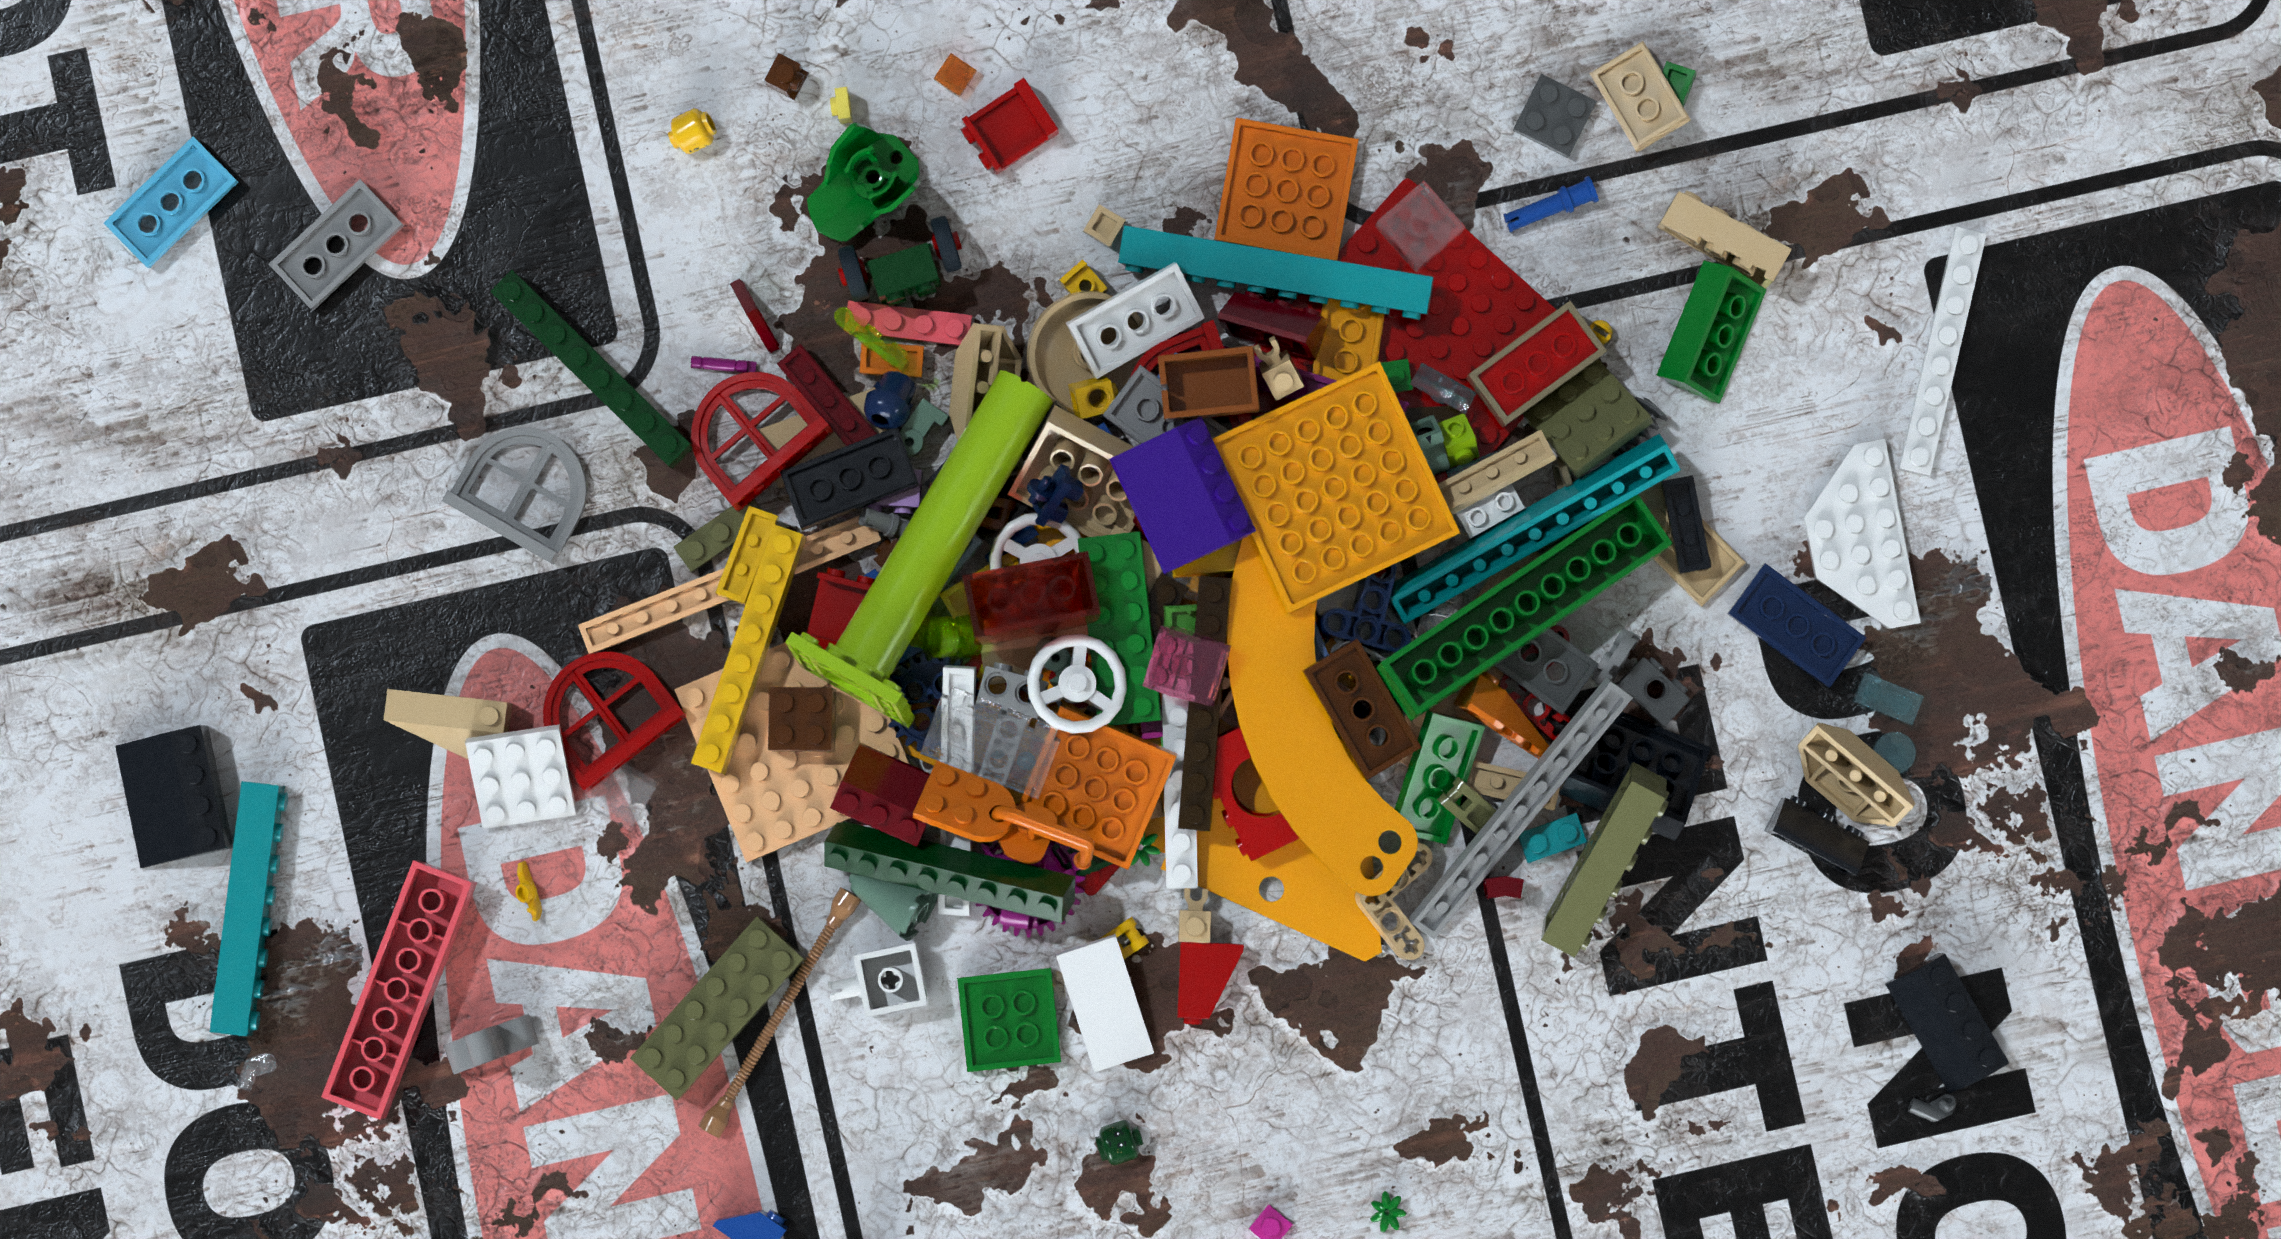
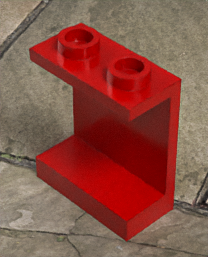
[807,567,875,650]

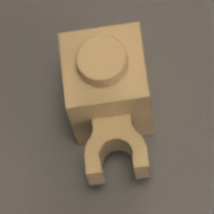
[1253,336,1304,401]
[1178,888,1211,943]

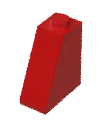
[1177,942,1244,1025]

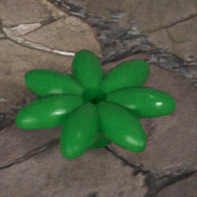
[1130,832,1160,866]
[1370,1191,1407,1233]

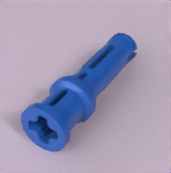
[1503,176,1599,233]

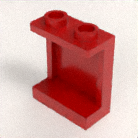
[960,78,1059,174]

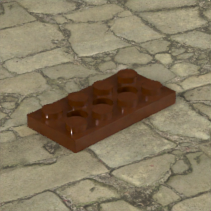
[1302,638,1422,780]

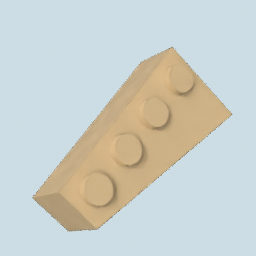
[1657,191,1792,289]

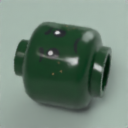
[1095,1120,1144,1165]

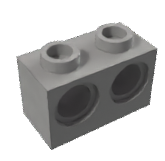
[976,662,1049,719]

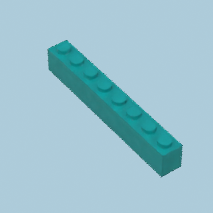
[209,781,288,1036]

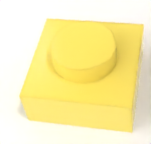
[830,87,853,124]

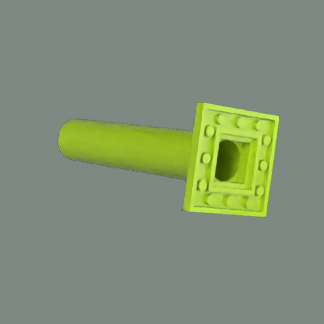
[785,370,1053,728]

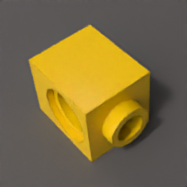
[1068,375,1119,419]

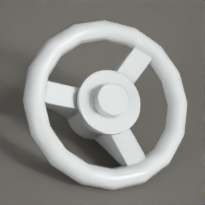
[989,513,1083,612]
[1027,634,1127,734]

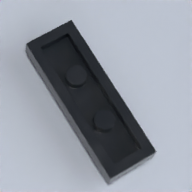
[1661,475,1711,574]

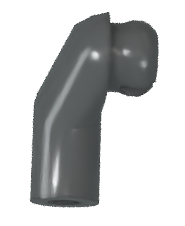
[1908,1094,1956,1122]

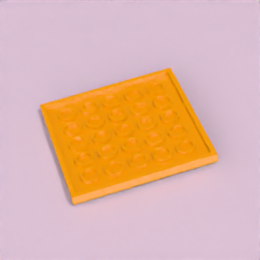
[1212,361,1460,613]

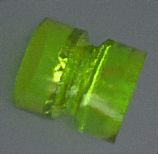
[927,615,984,658]

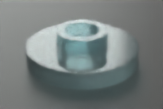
[1873,732,1916,773]

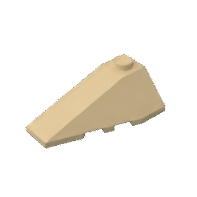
[384,689,512,759]

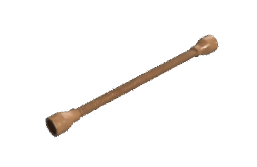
[698,887,861,1138]

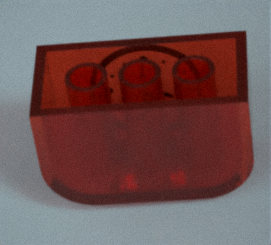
[962,551,1101,645]

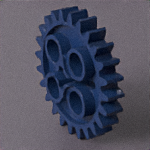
[888,651,985,754]

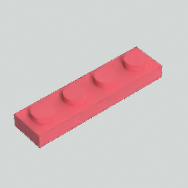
[844,300,973,346]

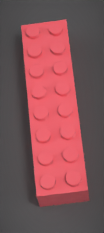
[321,860,477,1120]

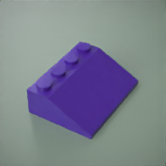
[1109,416,1256,574]

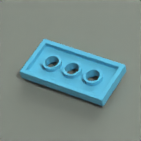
[104,136,238,269]

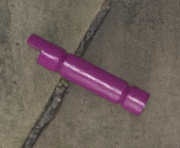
[691,356,757,373]

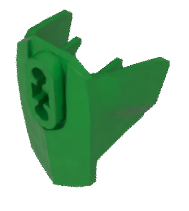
[807,122,921,242]

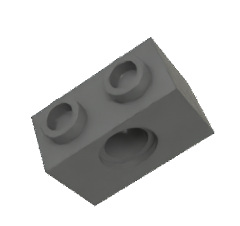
[1617,657,1690,728]

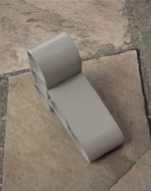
[443,1014,539,1075]

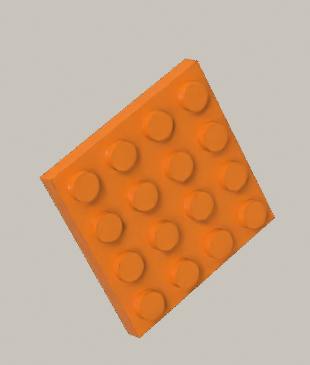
[1214,117,1359,261]
[1019,704,1178,870]

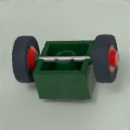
[837,216,962,307]

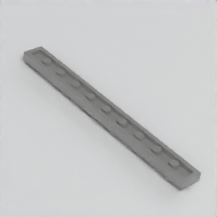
[1408,677,1633,939]

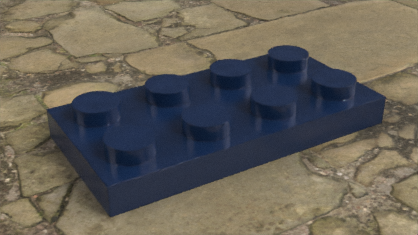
[1727,563,1867,688]

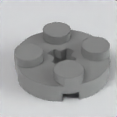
[1591,628,1640,685]

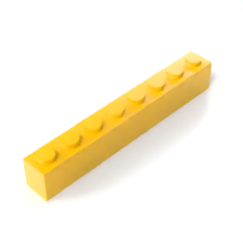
[691,524,807,775]

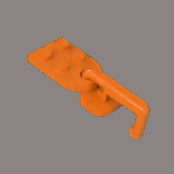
[913,760,1095,870]

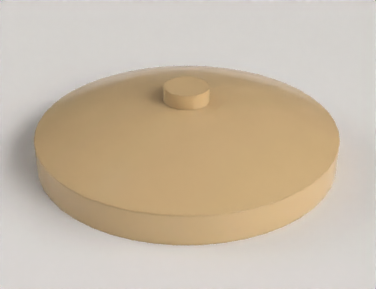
[1027,291,1150,416]

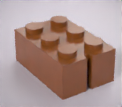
[1158,346,1260,422]

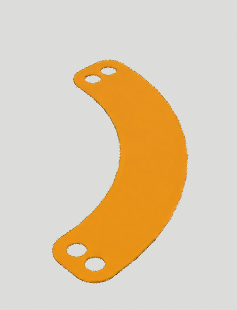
[1226,534,1418,896]

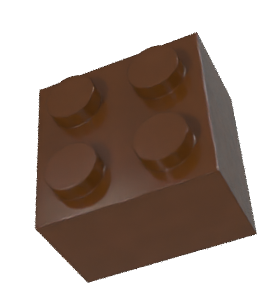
[768,687,836,753]

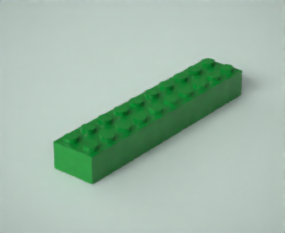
[1376,494,1673,721]

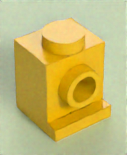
[1059,259,1108,294]

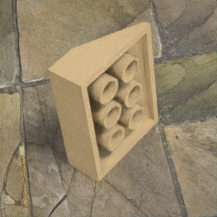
[1008,405,1135,537]

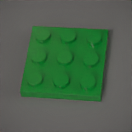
[957,968,1061,1072]

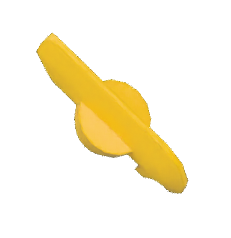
[515,861,542,921]

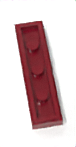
[777,344,877,446]

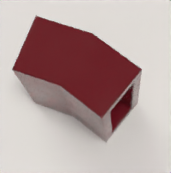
[1483,876,1524,899]

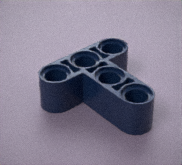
[1317,564,1411,653]

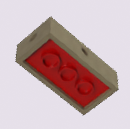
[1466,301,1607,428]

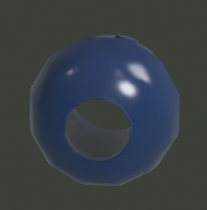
[864,371,917,430]

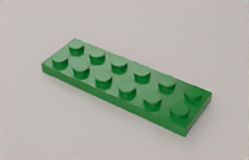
[1078,531,1162,726]

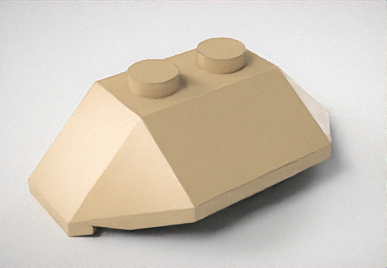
[949,323,1022,441]
[1797,722,1915,827]

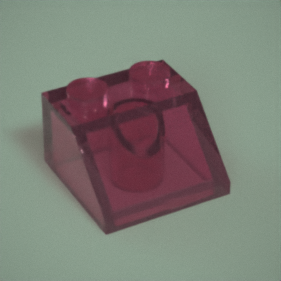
[1143,625,1232,706]

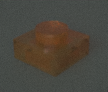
[933,53,977,98]

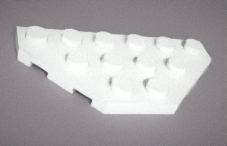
[1803,439,1921,629]

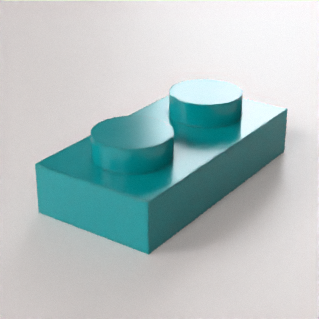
[1518,813,1587,863]

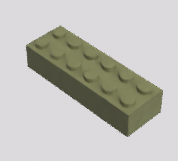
[1541,762,1669,958]
[630,916,806,1100]

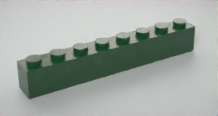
[490,270,693,469]
[824,821,1076,923]

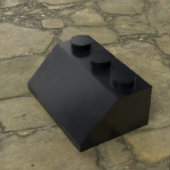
[1764,795,1869,876]

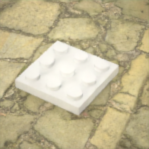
[465,724,577,829]

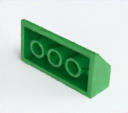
[1656,260,1767,404]

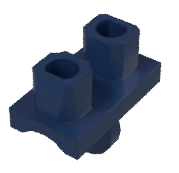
[1027,464,1084,527]

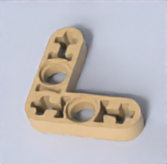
[1355,843,1433,960]

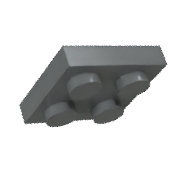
[1512,74,1597,158]

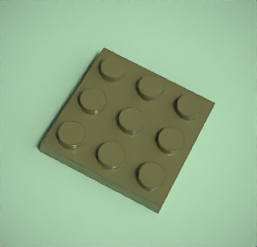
[1523,359,1654,478]

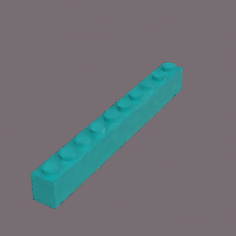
[1118,225,1434,320]
[1390,434,1681,624]

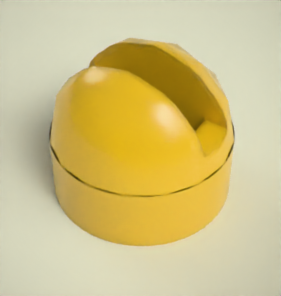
[1589,320,1613,345]

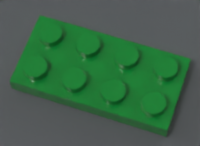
[1393,710,1485,844]

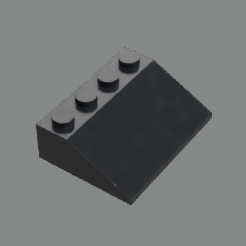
[1559,712,1711,841]
[115,725,233,868]

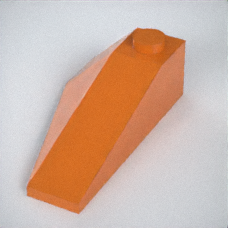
[1453,672,1549,759]

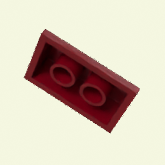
[1217,291,1328,360]
[830,743,930,847]

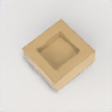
[1083,204,1126,248]

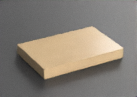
[1589,41,1691,153]

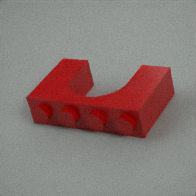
[1214,725,1300,861]

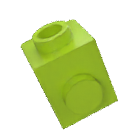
[1438,414,1480,468]

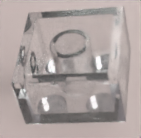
[1375,180,1465,273]

